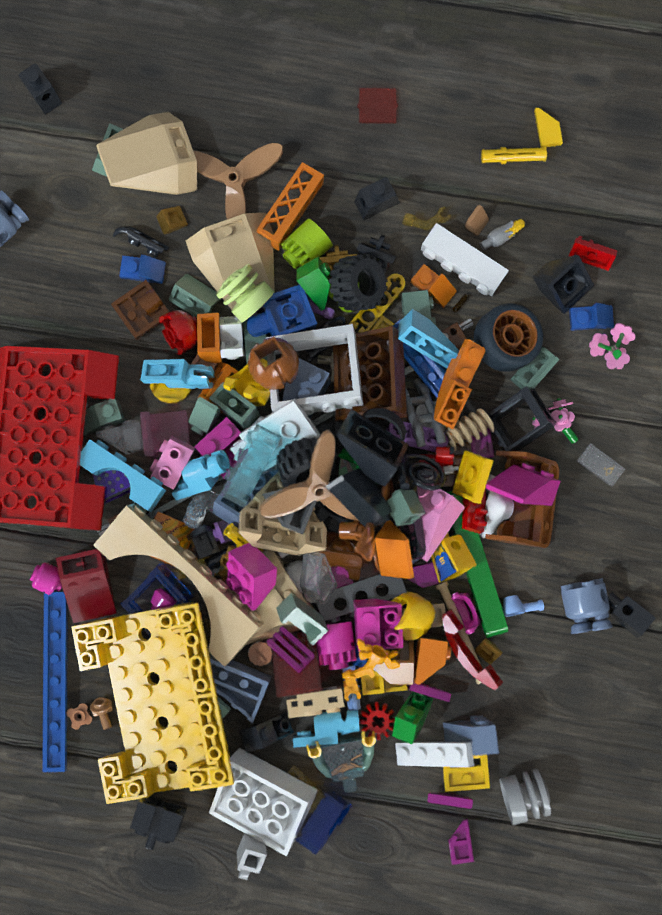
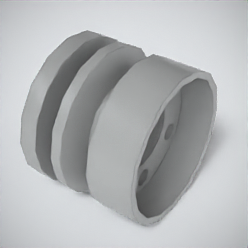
[499,768,551,825]

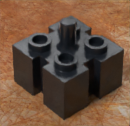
[130,796,187,850]

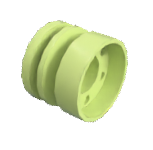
[216,263,274,322]

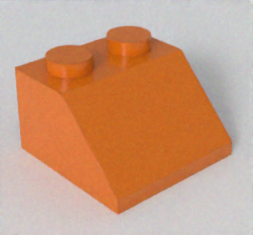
[413,637,451,684]

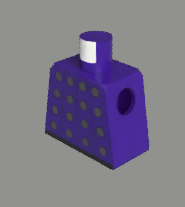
[93,450,131,504]

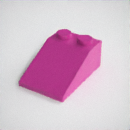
[485,463,561,506]

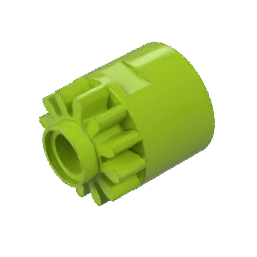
[281,219,333,269]

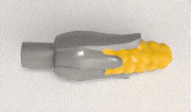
[480,219,525,250]

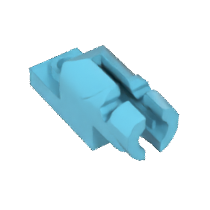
[141,359,215,389]
[172,450,230,500]
[293,710,360,747]

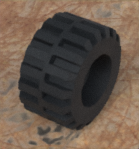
[329,254,388,311]
[276,437,337,488]

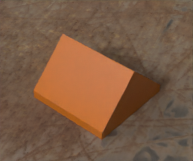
[375,520,414,579]

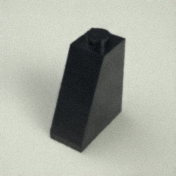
[326,467,392,527]

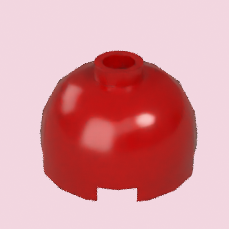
[159,310,197,355]

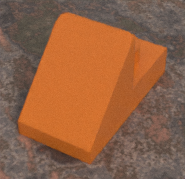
[410,264,457,308]

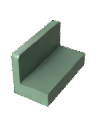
[169,274,220,318]

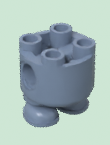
[0,190,29,247]
[561,578,613,634]

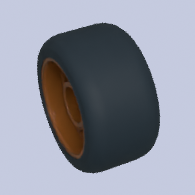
[474,303,543,372]

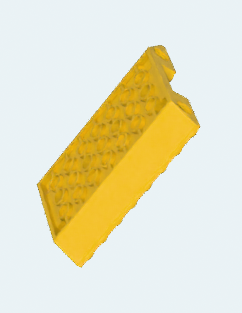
[72,603,235,804]

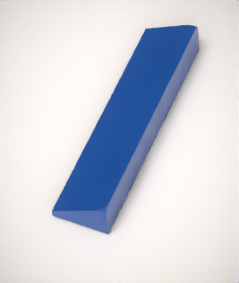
[393,319,447,398]

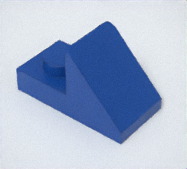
[119,254,166,284]
[569,303,614,331]

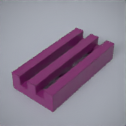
[266,626,315,673]

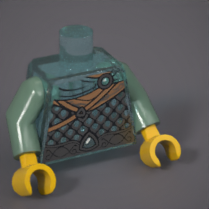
[306,731,376,793]

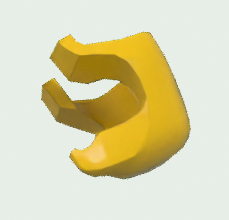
[223,358,270,407]
[392,592,435,640]

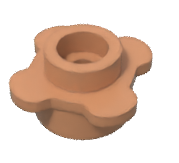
[67,703,92,729]

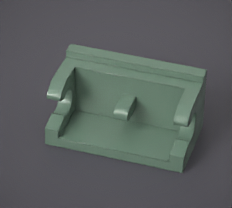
[510,346,559,390]

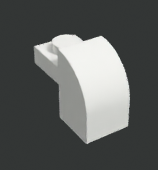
[219,316,244,359]

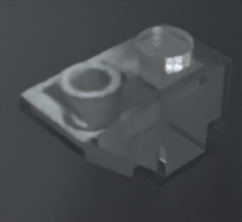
[96,420,148,454]

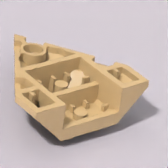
[239,471,327,555]

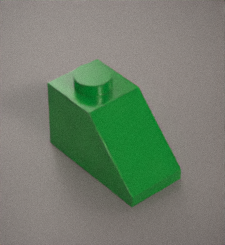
[297,257,331,311]

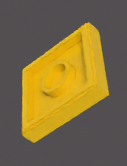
[452,450,493,504]

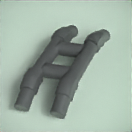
[405,378,446,447]

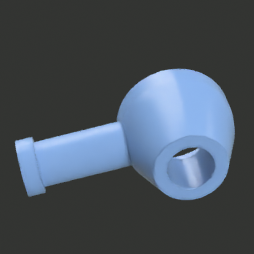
[503,595,544,617]

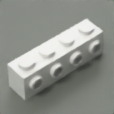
[421,223,509,296]

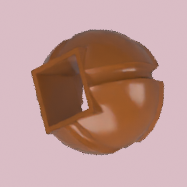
[248,336,299,390]

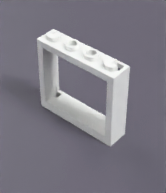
[266,324,363,416]

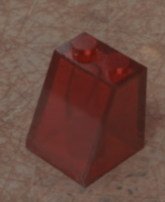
[271,632,322,697]

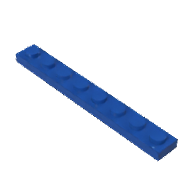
[43,592,68,772]

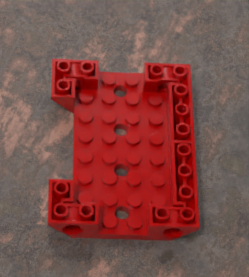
[0,346,119,531]

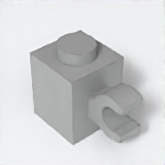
[237,833,267,880]

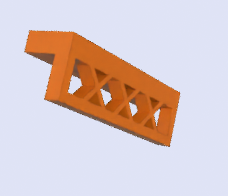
[257,162,324,251]

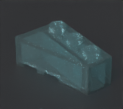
[220,424,281,507]

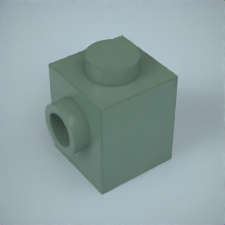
[387,489,426,526]

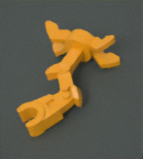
[342,639,400,701]

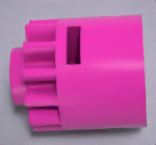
[316,621,357,670]

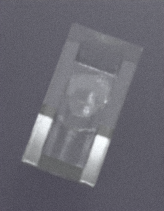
[300,552,338,604]

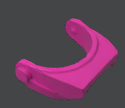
[451,592,481,635]

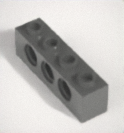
[314,574,406,624]

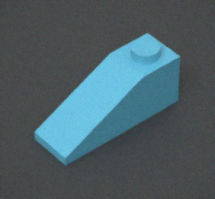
[398,309,459,369]

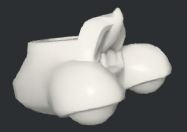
[479,474,514,538]

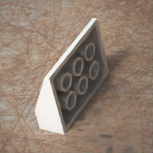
[209,748,317,856]

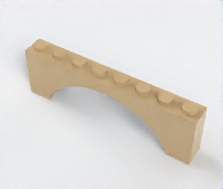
[94,503,264,667]

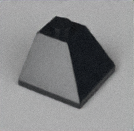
[532,255,594,314]

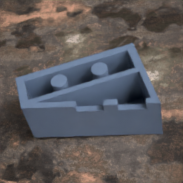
[283,358,331,419]
[209,653,272,723]
[443,715,498,756]

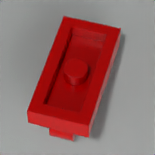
[568,236,617,271]
[462,490,488,534]

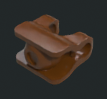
[315,531,363,581]

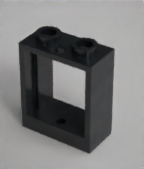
[488,386,557,452]

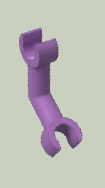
[299,284,335,320]

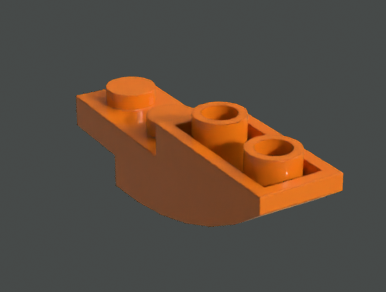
[434,339,485,429]

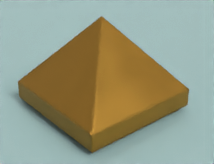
[474,639,503,664]

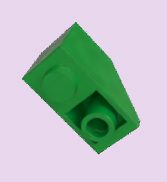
[392,691,433,745]

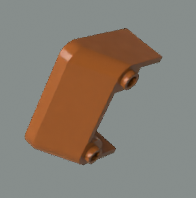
[485,451,559,548]

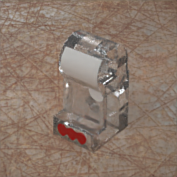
[184,490,219,529]

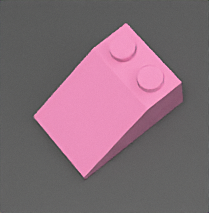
[399,484,465,562]

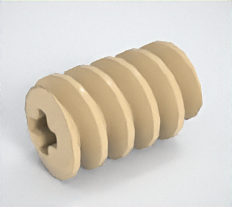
[445,408,494,451]

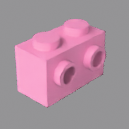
[149,436,195,489]

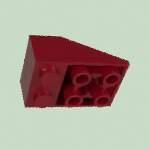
[56,549,117,623]

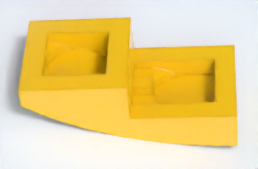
[361,671,408,695]

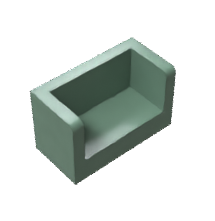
[276,593,328,645]

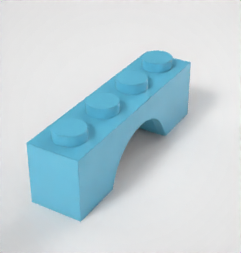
[80,440,166,512]

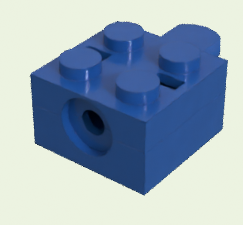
[247,285,317,337]

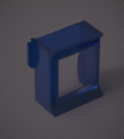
[121,563,194,636]
[293,791,353,855]

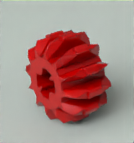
[359,701,395,740]

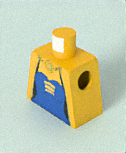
[431,533,476,583]

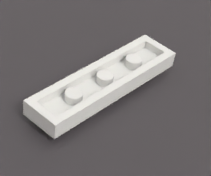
[395,742,474,767]

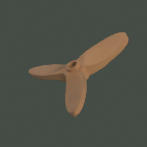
[193,143,283,219]
[259,430,357,520]

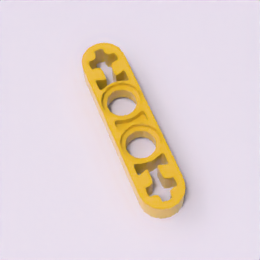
[348,274,405,333]

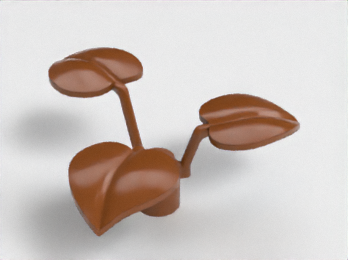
[339,479,395,573]

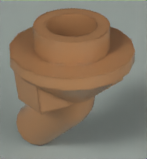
[90,697,112,730]

